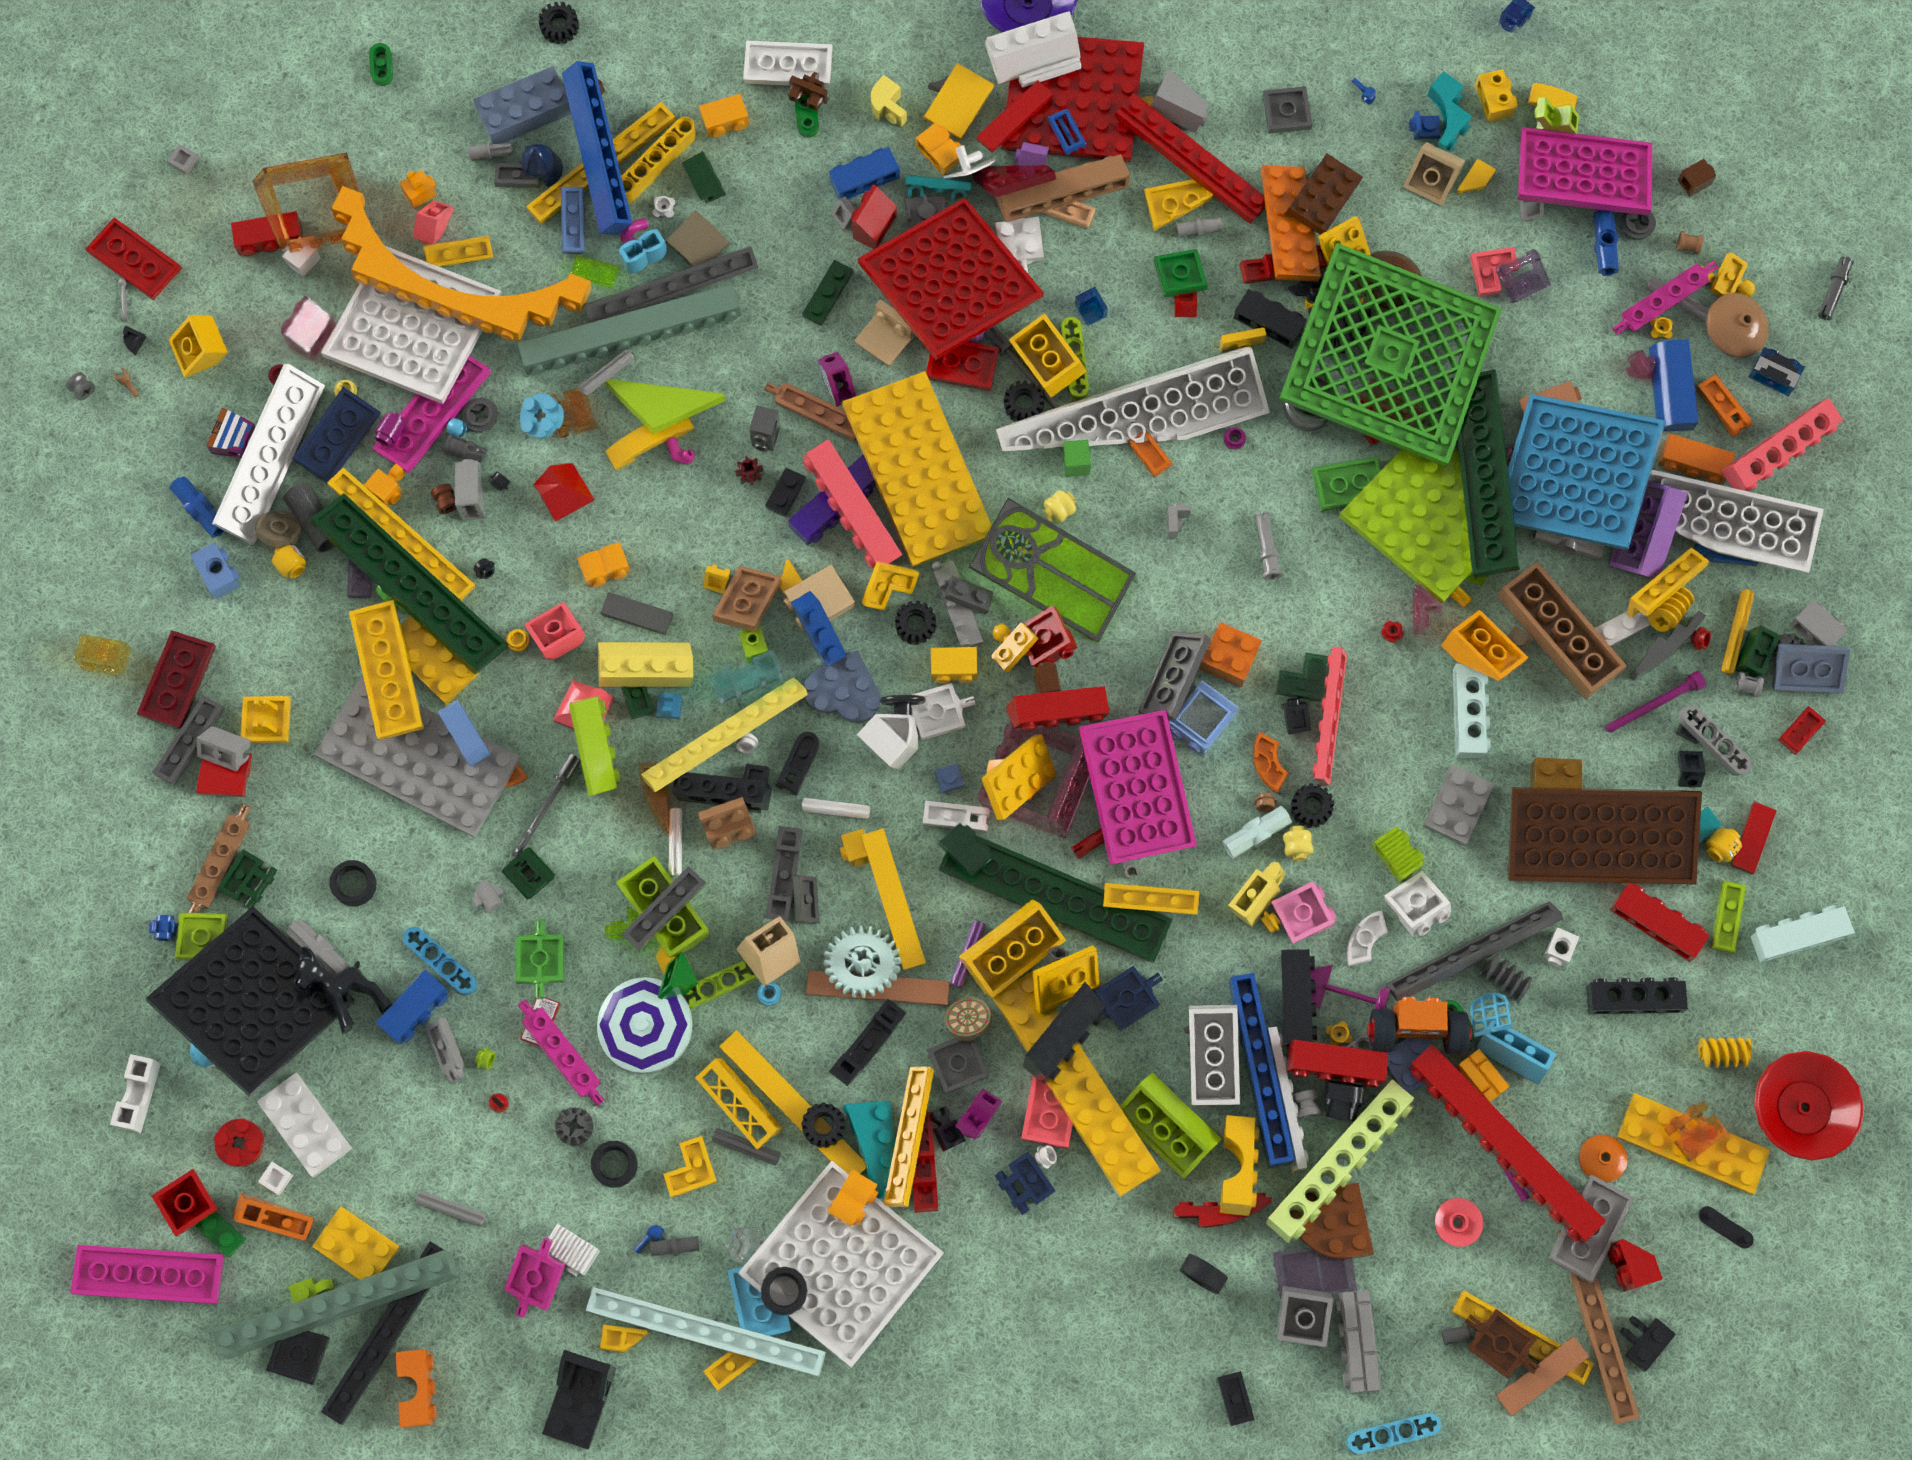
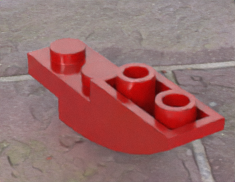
[1173,1193,1272,1228]

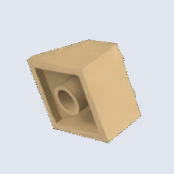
[1403,142,1465,206]

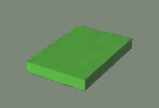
[1311,456,1381,512]

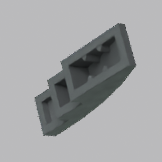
[1630,610,1706,681]

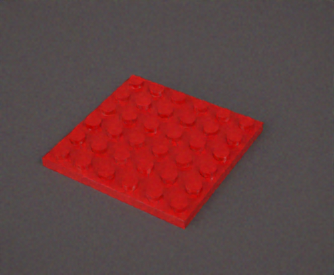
[1001,37,1144,162]
[858,198,1044,360]

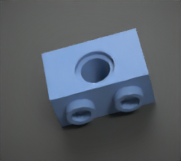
[190,542,240,599]

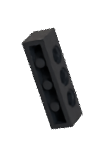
[672,772,772,811]
[1586,977,1688,1014]

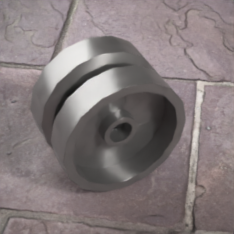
[1283,376,1333,432]

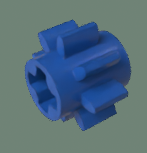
[149,915,178,941]

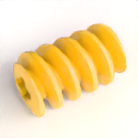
[1648,587,1694,632]
[1698,1037,1752,1068]

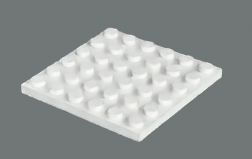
[321,246,502,404]
[738,1161,944,1368]

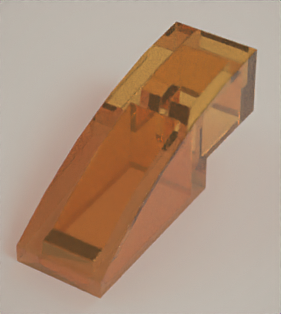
[639,762,669,835]

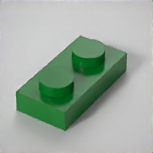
[194,1211,246,1258]

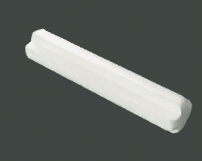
[1019,57,1081,87]
[801,798,870,819]
[669,808,683,876]

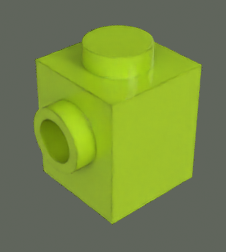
[738,626,770,664]

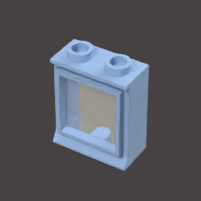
[1169,680,1239,755]

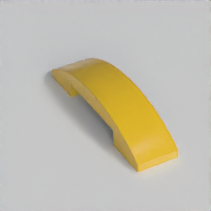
[605,418,695,470]

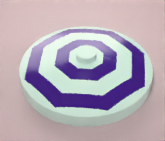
[597,977,692,1073]

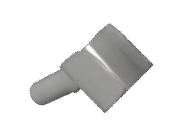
[1122,861,1139,879]

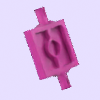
[504,1237,566,1318]

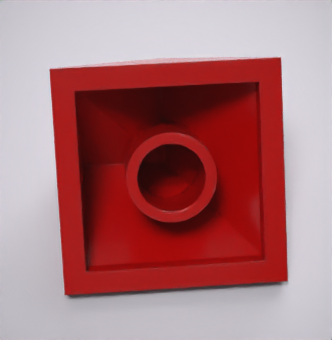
[533,463,595,522]
[151,1169,218,1237]

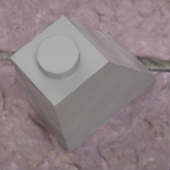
[1151,69,1209,133]
[455,459,485,521]

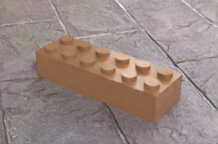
[1497,562,1627,700]

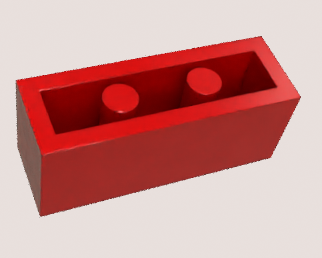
[231,211,304,256]

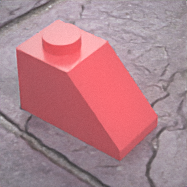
[413,200,454,244]

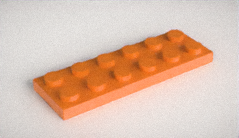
[1261,165,1321,281]

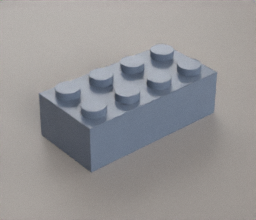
[473,66,571,144]

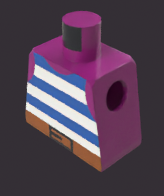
[818,352,856,407]
[206,408,256,458]

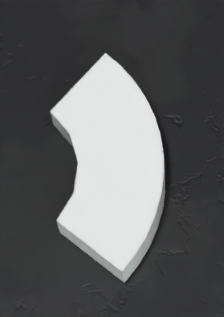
[1346,910,1388,967]

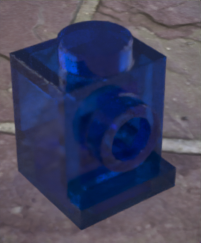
[1498,0,1535,32]

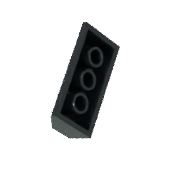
[1023,982,1105,1084]

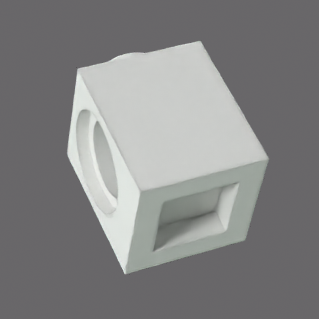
[1543,927,1579,967]

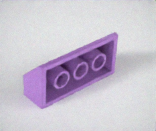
[1609,481,1688,579]

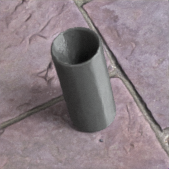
[283,482,336,552]

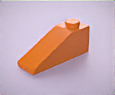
[232,1193,314,1241]

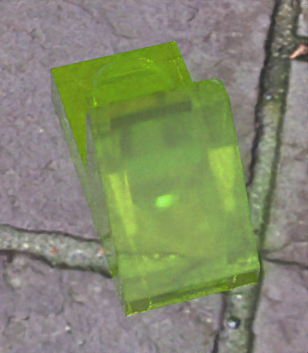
[605,905,639,939]

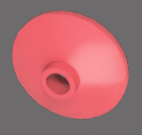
[1435,1198,1483,1247]

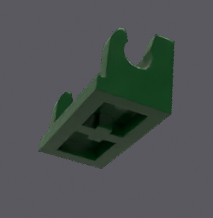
[682,151,726,203]
[1735,625,1780,678]

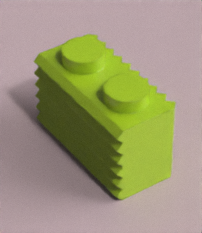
[1372,826,1425,883]

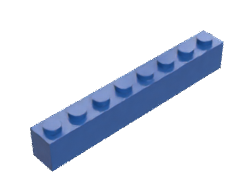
[562,61,633,235]
[1228,973,1295,1168]

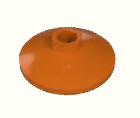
[1579,1135,1627,1183]

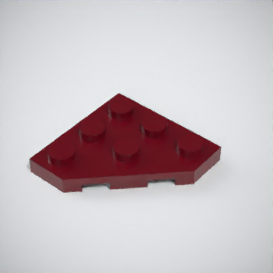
[972,165,1056,198]

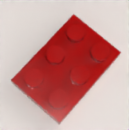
[926,342,999,391]

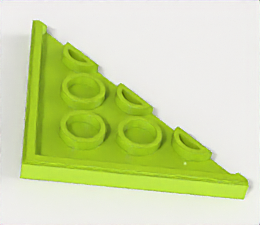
[605,379,725,434]

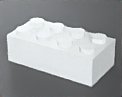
[1189,1005,1240,1105]

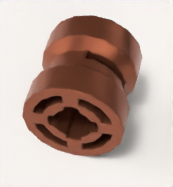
[430,483,457,514]

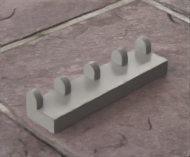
[932,560,983,647]

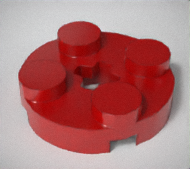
[214,1118,264,1167]

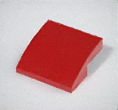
[196,753,252,797]

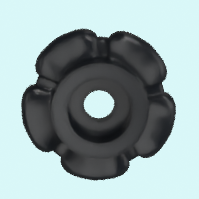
[489,471,511,491]
[473,558,495,579]

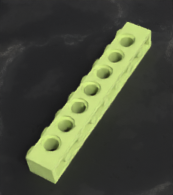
[1266,1080,1414,1243]

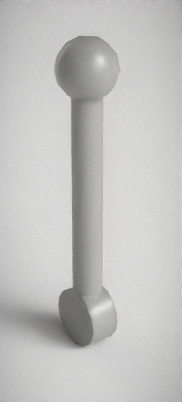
[119,278,128,322]

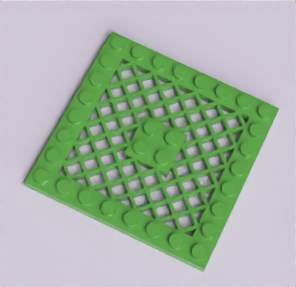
[1279,243,1502,467]

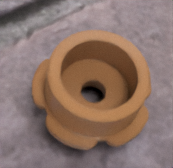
[1254,793,1277,813]

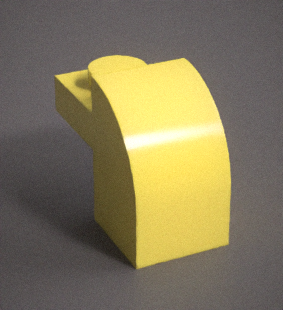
[871,75,907,127]

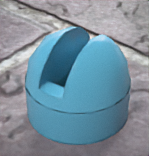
[447,418,467,437]

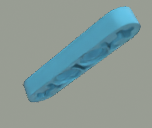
[1346,1413,1441,1454]

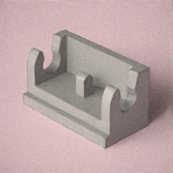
[196,726,251,771]

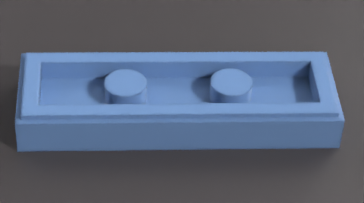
[561,187,585,254]

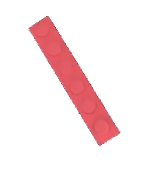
[1313,647,1347,786]

